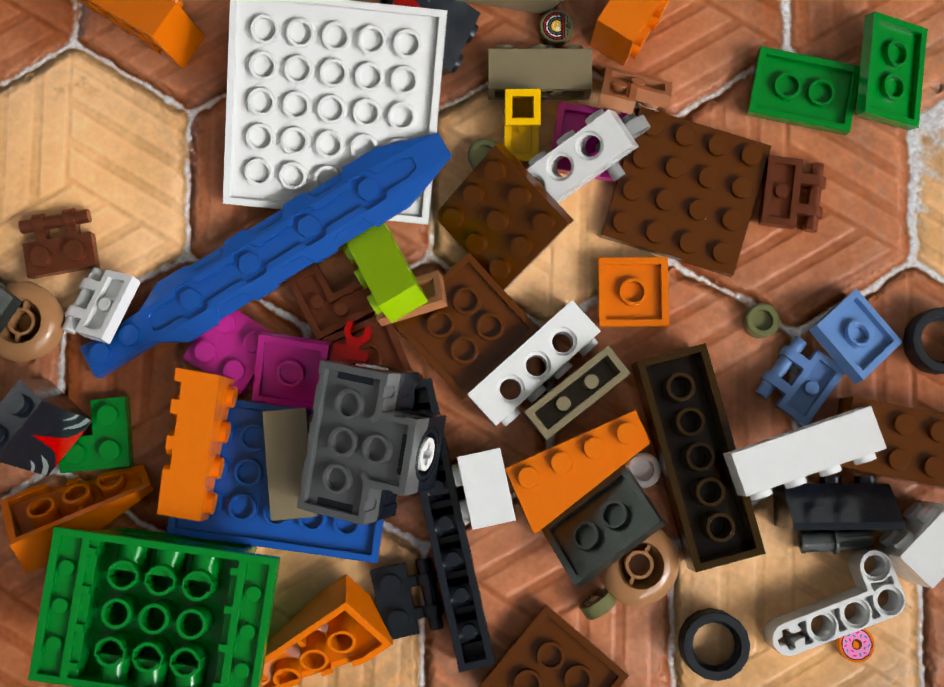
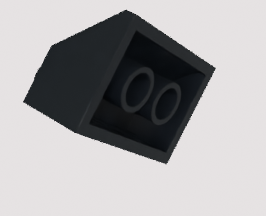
[773,476,905,530]

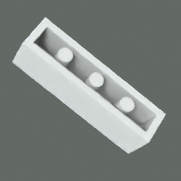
[723,406,887,501]

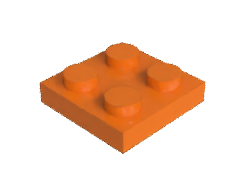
[597,257,669,328]

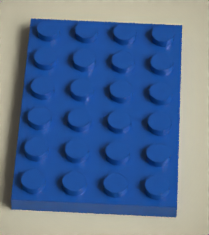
[166,400,384,563]

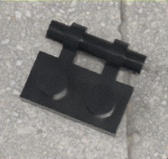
[370,557,445,640]

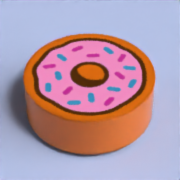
[835,628,875,663]

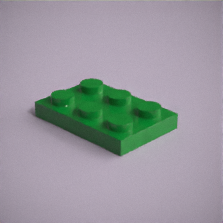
[856,11,928,130]
[745,46,860,136]

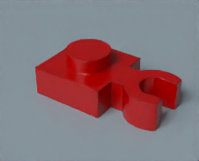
[329,321,372,362]

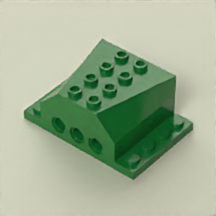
[28,526,280,687]

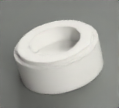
[625,453,661,488]

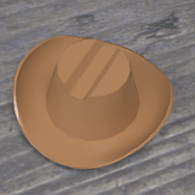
[0,282,65,362]
[599,529,679,607]

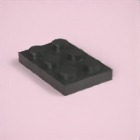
[541,464,666,588]

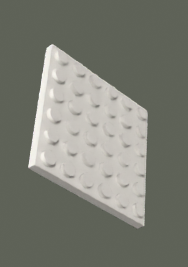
[223,0,448,225]

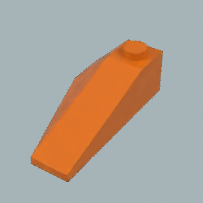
[0,464,153,574]
[261,574,393,687]

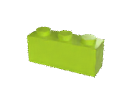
[342,223,428,323]

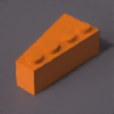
[77,0,206,69]
[157,368,238,522]
[504,410,650,535]

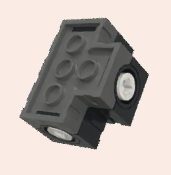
[297,360,446,525]

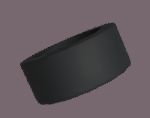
[903,307,944,375]
[678,608,750,681]

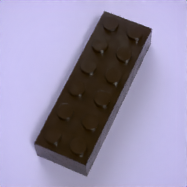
[631,343,766,572]

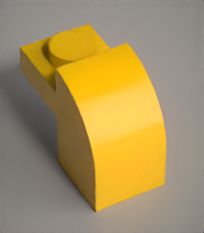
[504,89,541,161]

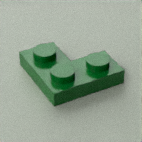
[59,397,134,473]

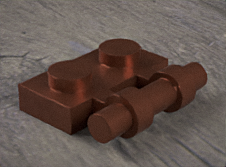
[758,155,827,233]
[18,208,100,279]

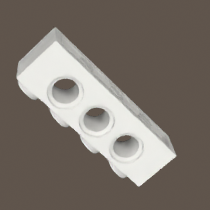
[527,109,639,204]
[467,300,601,427]

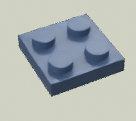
[809,288,902,384]

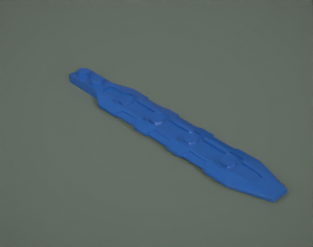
[80,133,452,379]

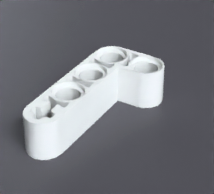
[763,549,906,656]

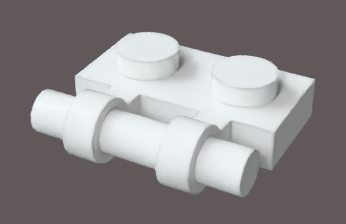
[62,267,141,344]

